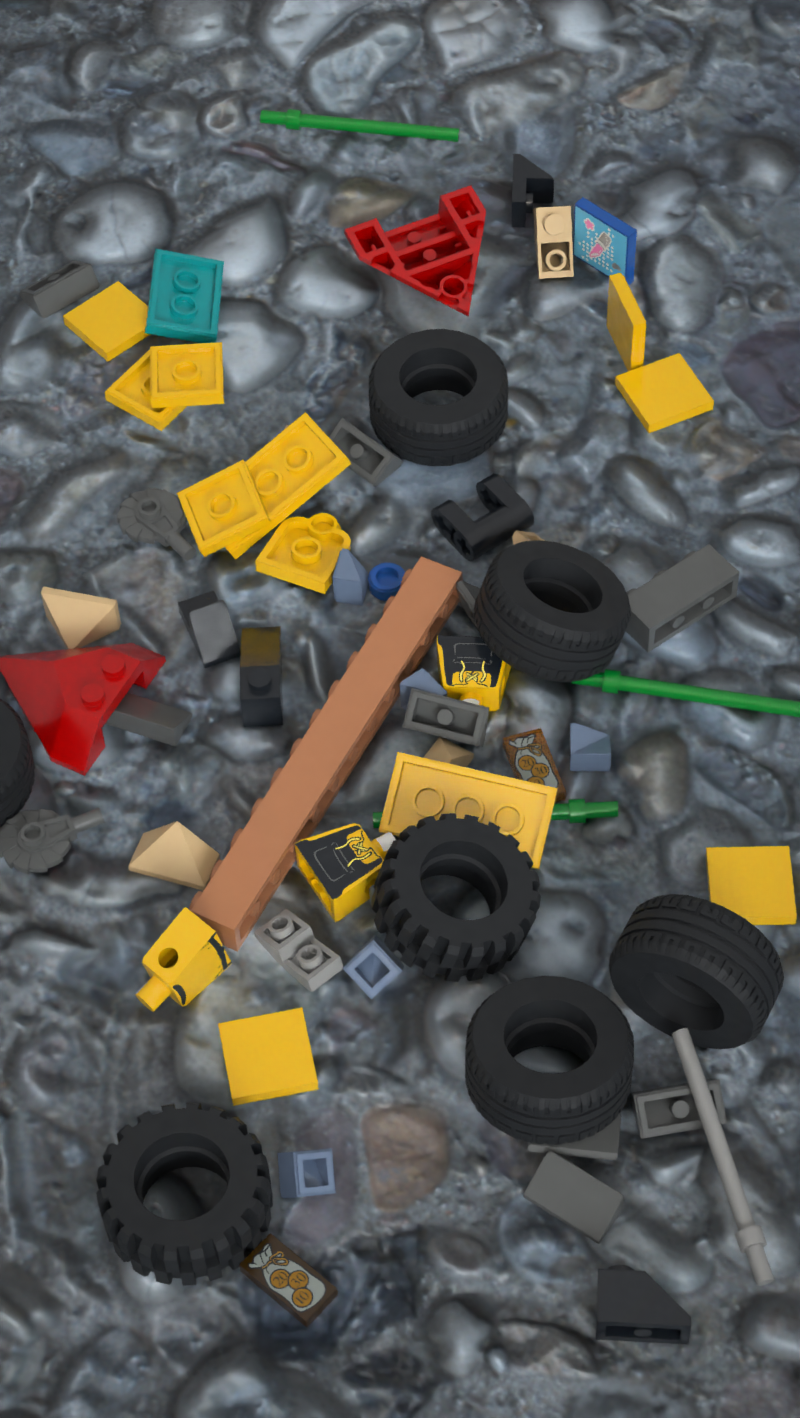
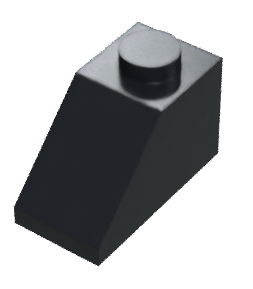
[596,1265,691,1344]

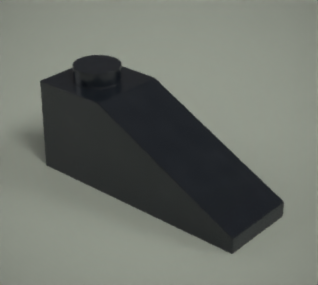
[240,626,283,727]

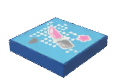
[573,197,637,285]

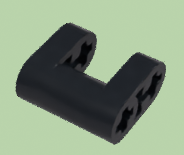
[431,473,534,562]

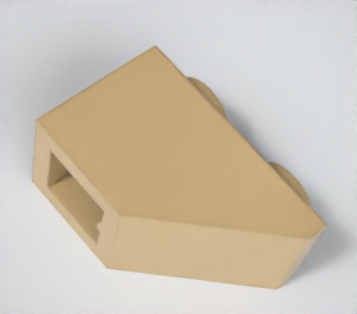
[533,206,574,279]

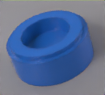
[368,563,405,601]

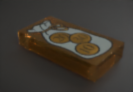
[503,728,566,802]

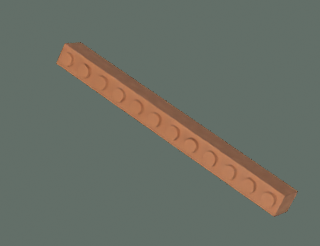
[189,556,463,952]

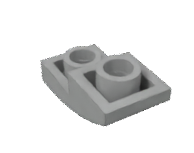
[254,909,343,992]

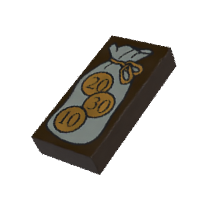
[239,1233,338,1327]

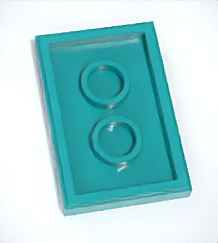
[145,248,224,343]

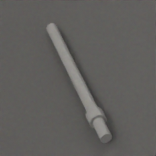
[672,1028,774,1286]

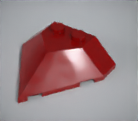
[344,185,486,317]
[0,643,166,776]

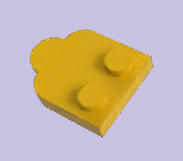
[255,513,351,594]

